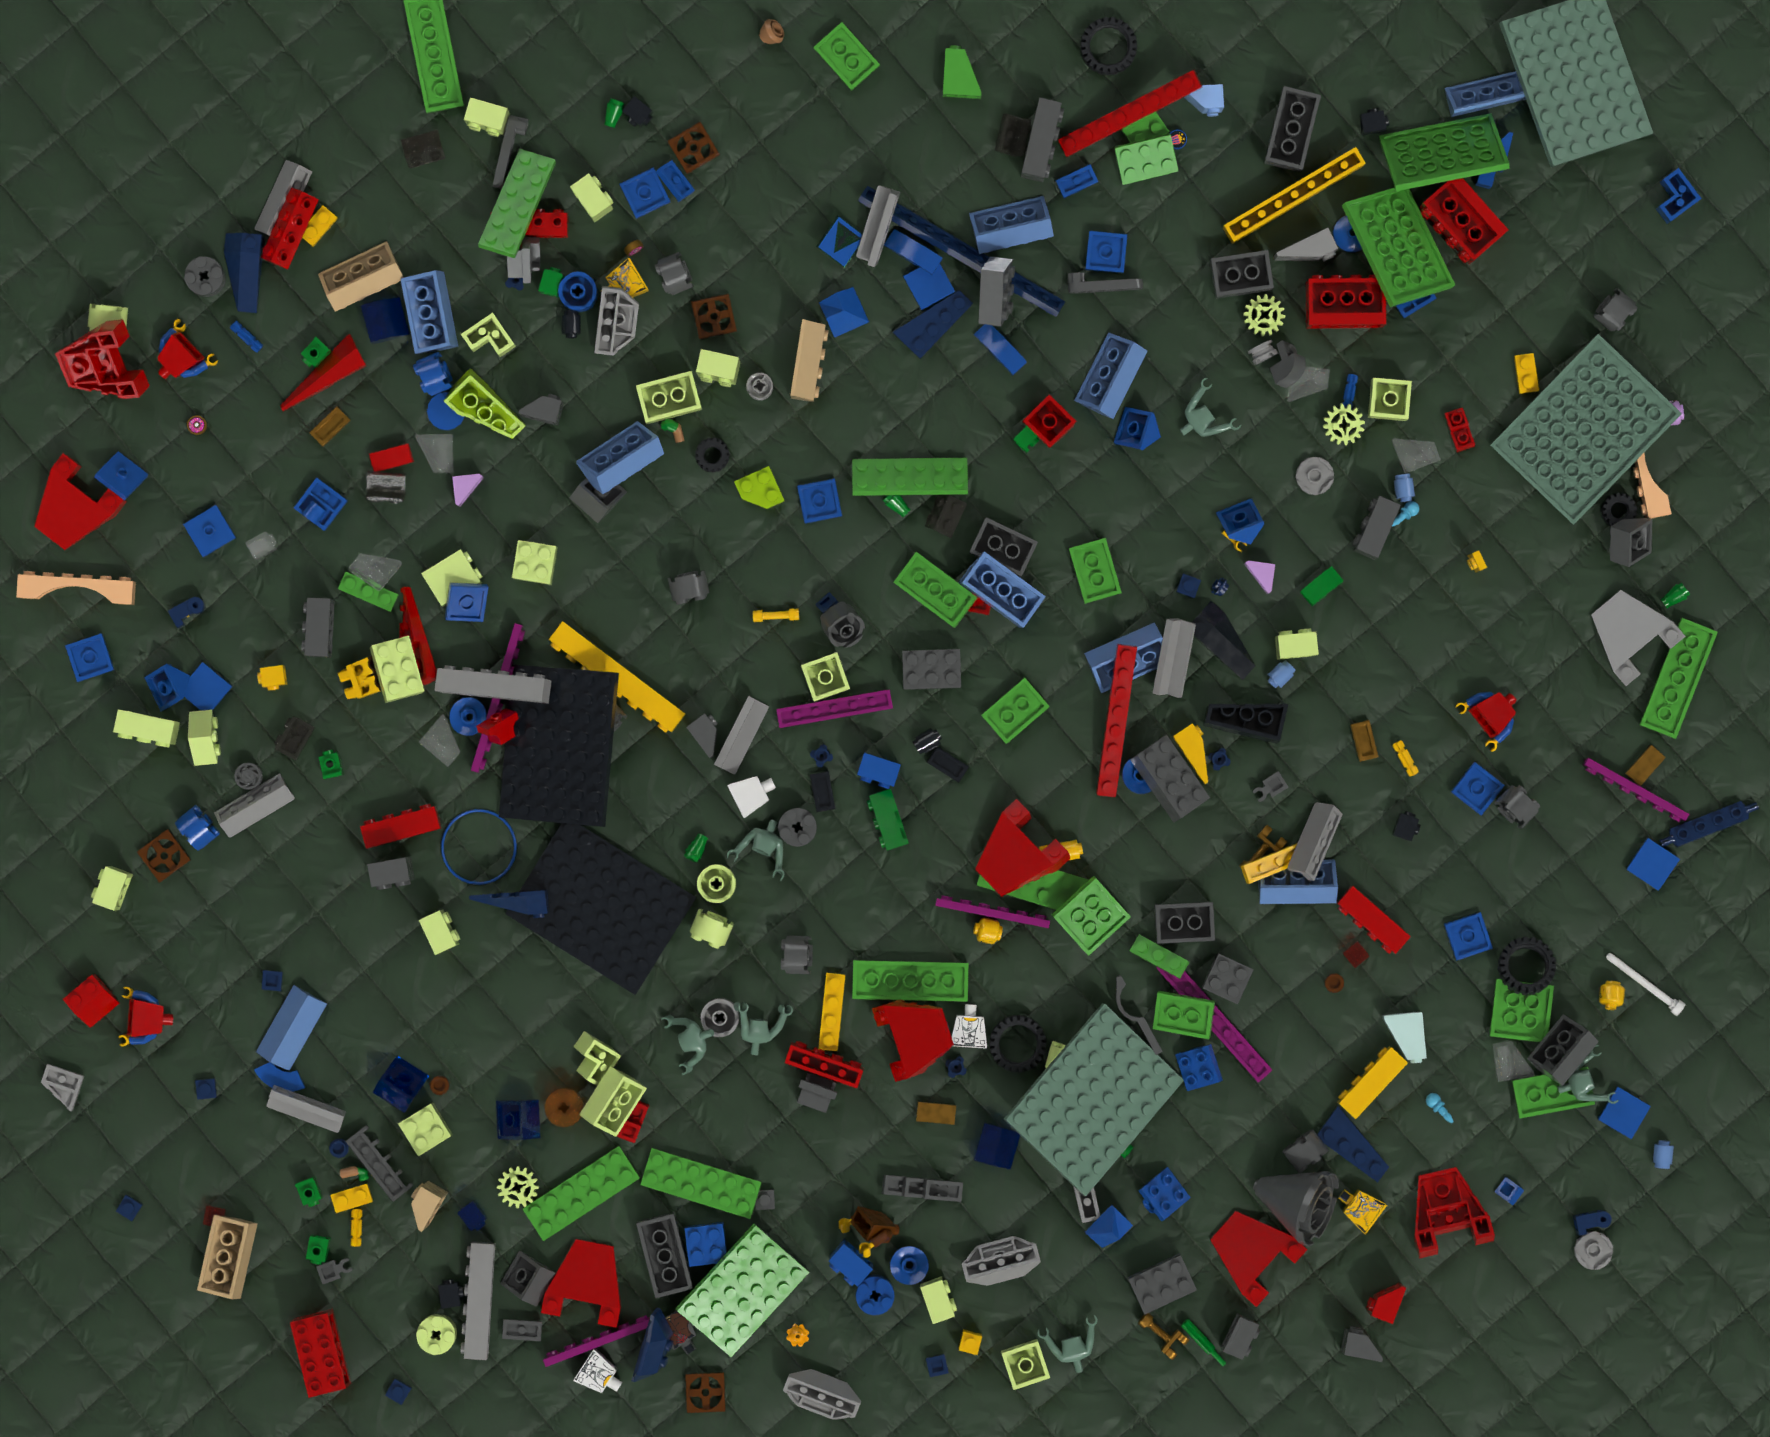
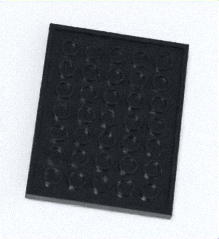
[499,665,619,827]
[505,823,697,995]

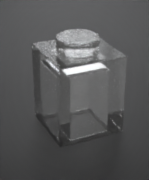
[245,532,277,560]

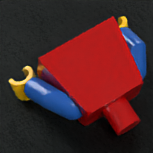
[157,319,218,379]
[1455,692,1516,752]
[119,987,173,1047]

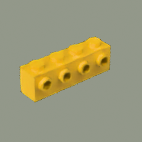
[1337,1046,1408,1119]

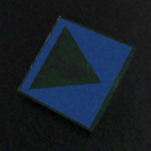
[816,215,863,268]

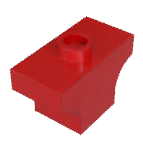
[476,709,519,745]

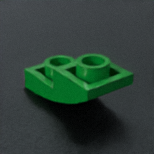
[1300,566,1344,606]

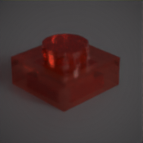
[1342,941,1369,968]
[203,1205,226,1226]

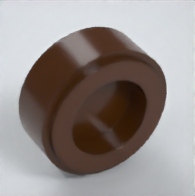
[1324,973,1344,993]
[430,1076,450,1095]

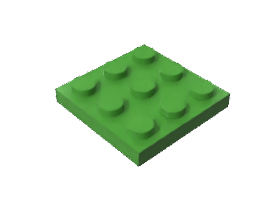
[1052,876,1130,956]
[1489,979,1554,1042]

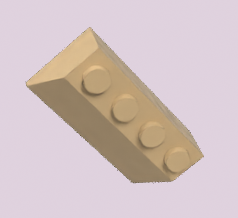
[318,241,404,312]
[790,319,829,402]
[411,1181,448,1232]
[197,1215,258,1299]

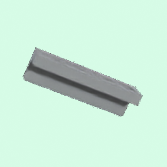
[255,160,312,236]
[856,185,900,267]
[1153,618,1196,698]
[714,696,769,774]
[214,773,295,838]
[1287,802,1343,881]
[267,1085,346,1133]

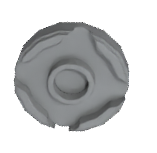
[1296,457,1334,495]
[1574,1231,1613,1270]

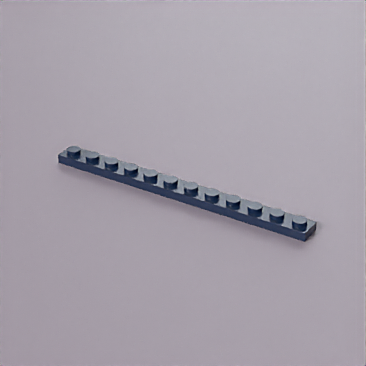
[858,186,1065,317]

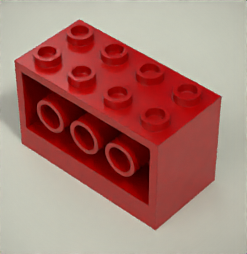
[1419,178,1508,265]
[1305,275,1386,329]
[290,1308,351,1398]

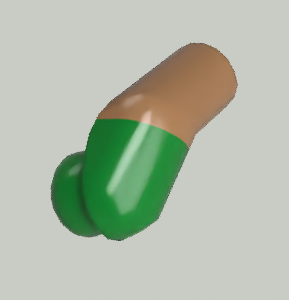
[661,419,685,443]
[340,1166,369,1181]

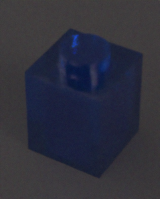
[457,1200,488,1231]

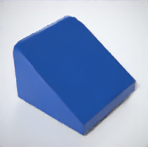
[1495,1177,1524,1205]

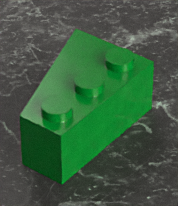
[867,789,909,851]

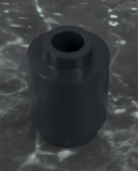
[562,310,581,339]
[912,728,942,754]

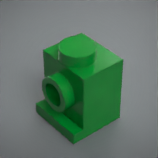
[301,337,332,368]
[1013,426,1040,454]
[319,750,344,779]
[295,1176,323,1207]

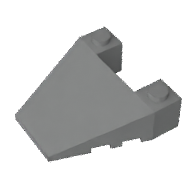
[1591,590,1686,686]

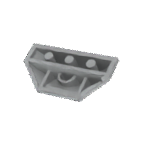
[594,286,639,355]
[962,1236,1041,1286]
[783,1369,861,1420]

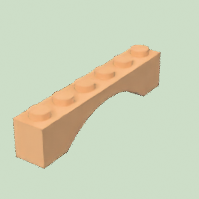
[1633,453,1671,519]
[16,571,136,605]

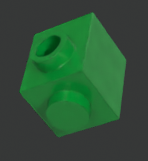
[538,267,565,298]
[306,1235,331,1265]

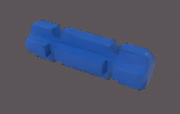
[230,321,263,352]
[1342,374,1358,409]

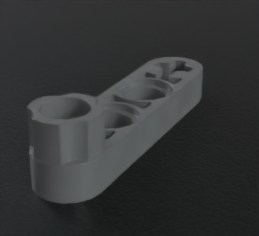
[493,115,529,189]
[1067,272,1143,294]

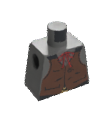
[665,1310,697,1355]

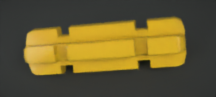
[1392,740,1419,777]
[351,1209,362,1247]

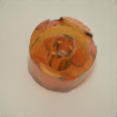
[545,1087,585,1127]

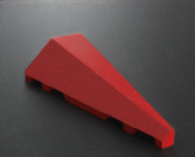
[280,334,367,412]
[399,587,437,685]

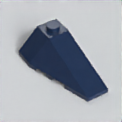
[224,233,264,313]
[469,890,549,918]

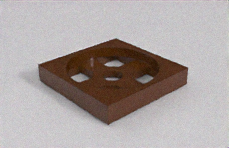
[668,122,720,174]
[691,294,737,340]
[137,829,191,883]
[685,1372,726,1413]

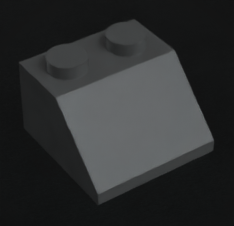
[518,394,564,426]
[570,478,627,523]
[1609,518,1652,567]
[686,713,718,758]
[500,1251,556,1307]
[1221,1313,1261,1360]
[1341,1326,1383,1362]

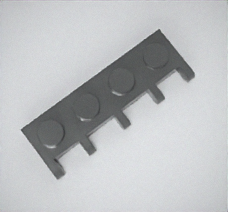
[345,1125,414,1202]

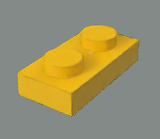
[302,205,338,247]
[1514,353,1539,394]
[1467,550,1487,573]
[330,1183,373,1213]

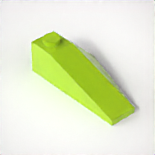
[443,368,526,439]

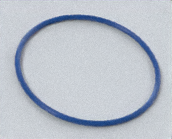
[441,809,517,885]

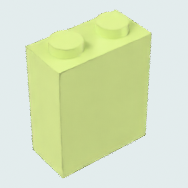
[421,549,483,607]

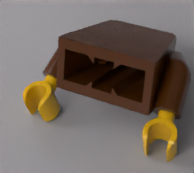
[839,1206,899,1258]

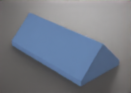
[1445,71,1526,117]
[256,985,327,1071]

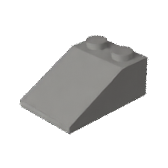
[1273,228,1338,262]

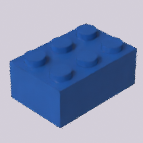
[829,1239,873,1287]

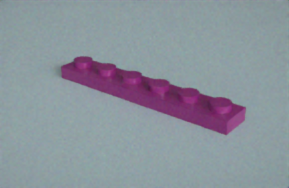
[776,689,893,728]
[1582,758,1689,822]
[935,895,1050,928]
[543,1315,650,1367]

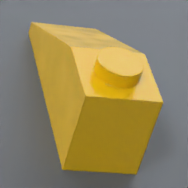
[1172,723,1208,784]

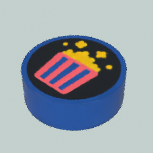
[1170,130,1187,150]

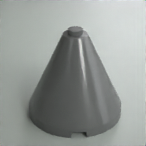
[1253,1171,1339,1247]

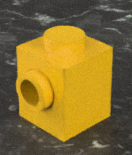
[257,665,287,691]

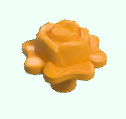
[786,1324,809,1347]

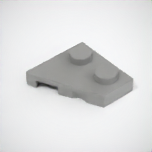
[41,1064,84,1111]

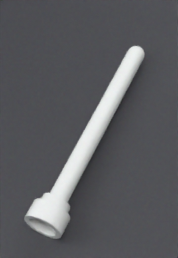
[1606,953,1686,1016]

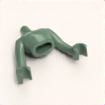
[1180,378,1241,437]
[726,820,785,881]
[734,1002,793,1055]
[661,1015,714,1075]
[1557,1044,1619,1104]
[1037,1314,1097,1373]

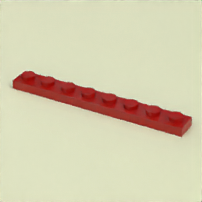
[1058,70,1203,157]
[1096,644,1137,797]

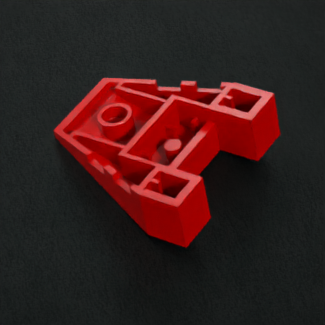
[55,319,150,399]
[34,453,127,550]
[975,799,1071,896]
[872,999,954,1082]
[1414,1167,1495,1259]
[1210,1211,1308,1307]
[541,1239,622,1328]

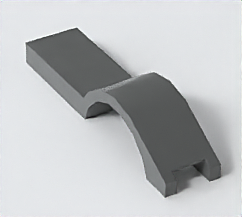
[1115,975,1163,1055]

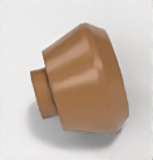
[759,19,784,44]

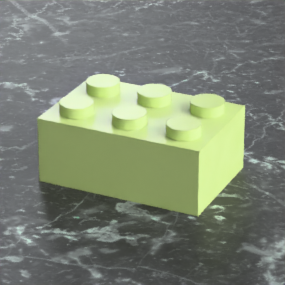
[696,349,740,387]
[636,371,702,424]
[370,636,424,703]
[113,710,180,747]
[579,1066,647,1137]

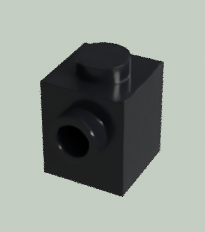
[623,96,653,128]
[1359,108,1389,135]
[1392,811,1421,841]
[438,1279,464,1309]

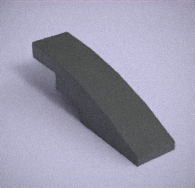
[882,1175,963,1202]

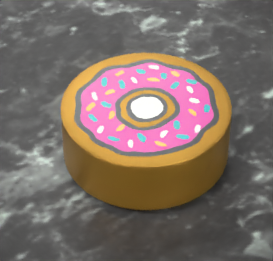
[624,240,644,257]
[187,415,207,435]

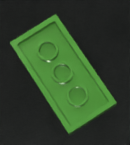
[893,552,978,628]
[1512,1066,1595,1119]

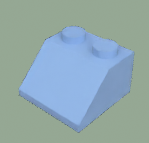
[1184,84,1224,117]

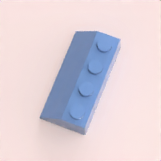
[969,196,1054,254]
[401,270,459,354]
[1074,332,1147,419]
[576,421,664,494]
[958,551,1046,628]
[1084,622,1163,693]
[1258,860,1338,904]

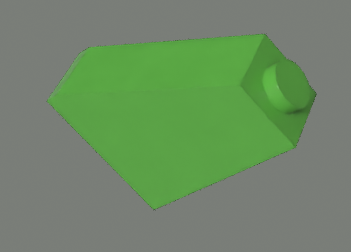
[943,45,981,99]

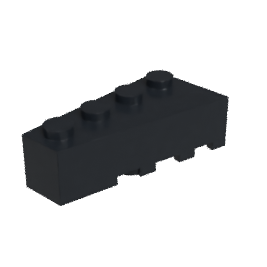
[1203,704,1288,744]

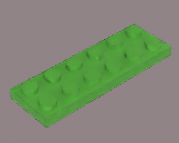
[403,0,464,114]
[478,148,556,258]
[852,458,968,496]
[1639,618,1718,739]
[977,870,1089,910]
[852,960,969,1002]
[523,1146,640,1241]
[641,1148,762,1219]

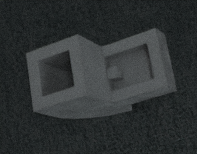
[1270,340,1306,388]

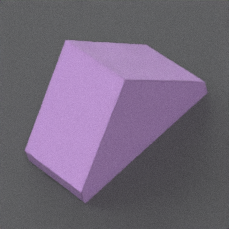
[453,474,484,507]
[1244,561,1275,594]

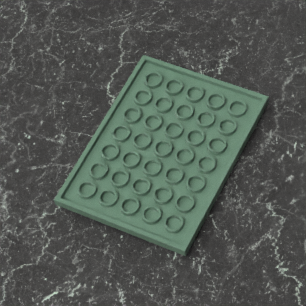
[1499,0,1653,167]
[1491,334,1682,525]
[1004,1003,1184,1196]

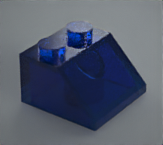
[361,297,410,344]
[373,1055,429,1113]
[496,1099,540,1140]
[974,1122,1020,1170]

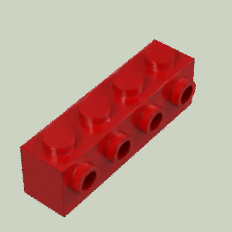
[260,187,319,270]
[490,209,568,238]
[360,804,442,849]
[1337,886,1411,954]
[785,1041,864,1088]

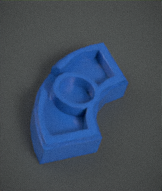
[254,1062,306,1091]

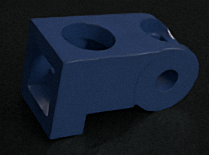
[168,597,205,628]
[1573,1210,1612,1236]

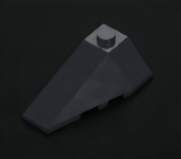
[1192,601,1255,680]

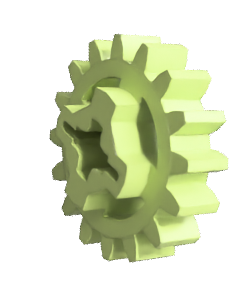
[1243,294,1285,337]
[1323,403,1365,445]
[497,1166,539,1208]

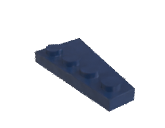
[893,290,973,359]
[1317,1106,1389,1182]

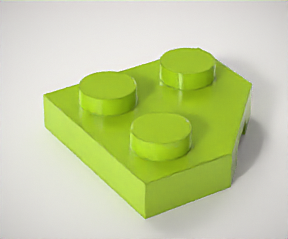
[734,466,785,509]

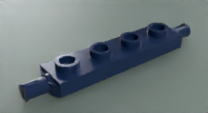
[1659,801,1759,848]

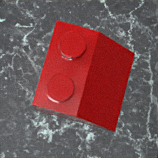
[1022,394,1077,448]
[63,974,120,1028]
[1366,1283,1406,1324]

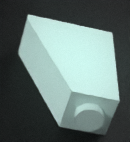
[1382,1012,1427,1063]

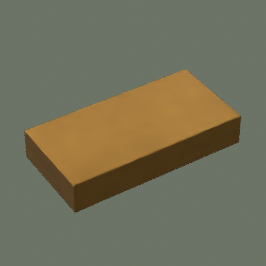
[309,407,351,447]
[1350,720,1378,762]
[1625,745,1666,786]
[916,1102,956,1125]

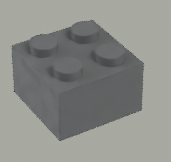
[1201,953,1254,1004]

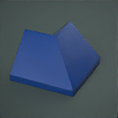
[819,287,869,338]
[1114,407,1161,450]
[1216,498,1264,545]
[144,664,190,712]
[1085,1205,1133,1248]

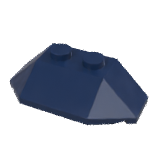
[631,1308,673,1382]

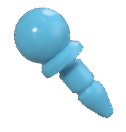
[1392,501,1419,527]
[1426,1093,1454,1123]

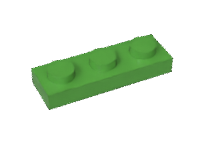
[338,571,399,612]
[1130,935,1189,979]

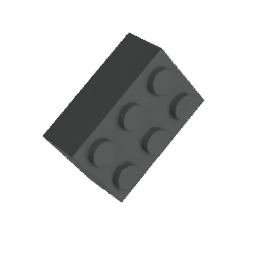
[1210,250,1274,299]
[979,256,1015,326]
[1352,496,1401,560]
[969,517,1038,578]
[301,598,335,658]
[902,649,961,690]
[367,857,415,890]
[1154,902,1215,944]
[1527,1014,1599,1086]
[1127,1253,1197,1314]

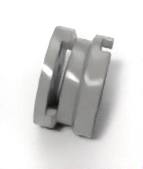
[1248,340,1278,365]
[746,373,773,400]

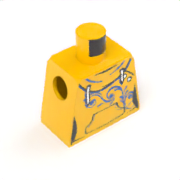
[600,258,649,297]
[1338,1189,1387,1235]

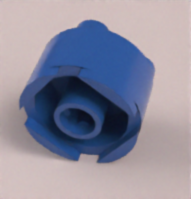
[558,272,598,312]
[413,352,454,396]
[175,804,220,851]
[856,1275,894,1315]

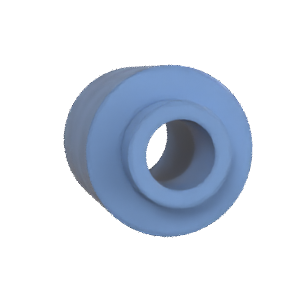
[1394,474,1415,502]
[1267,660,1296,688]
[1653,1140,1674,1169]

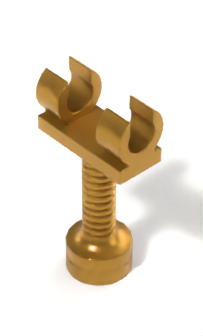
[1239,825,1287,868]
[1138,1313,1189,1360]

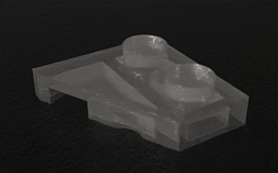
[1287,366,1330,402]
[415,434,453,473]
[1391,438,1441,474]
[349,554,402,591]
[419,714,461,767]
[1492,1041,1535,1082]

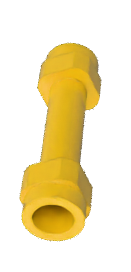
[753,608,799,622]

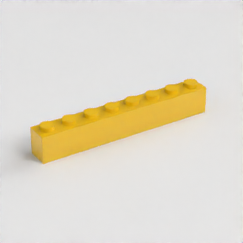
[1223,147,1366,244]
[549,621,686,733]

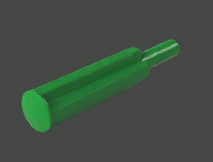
[1181,1319,1226,1366]

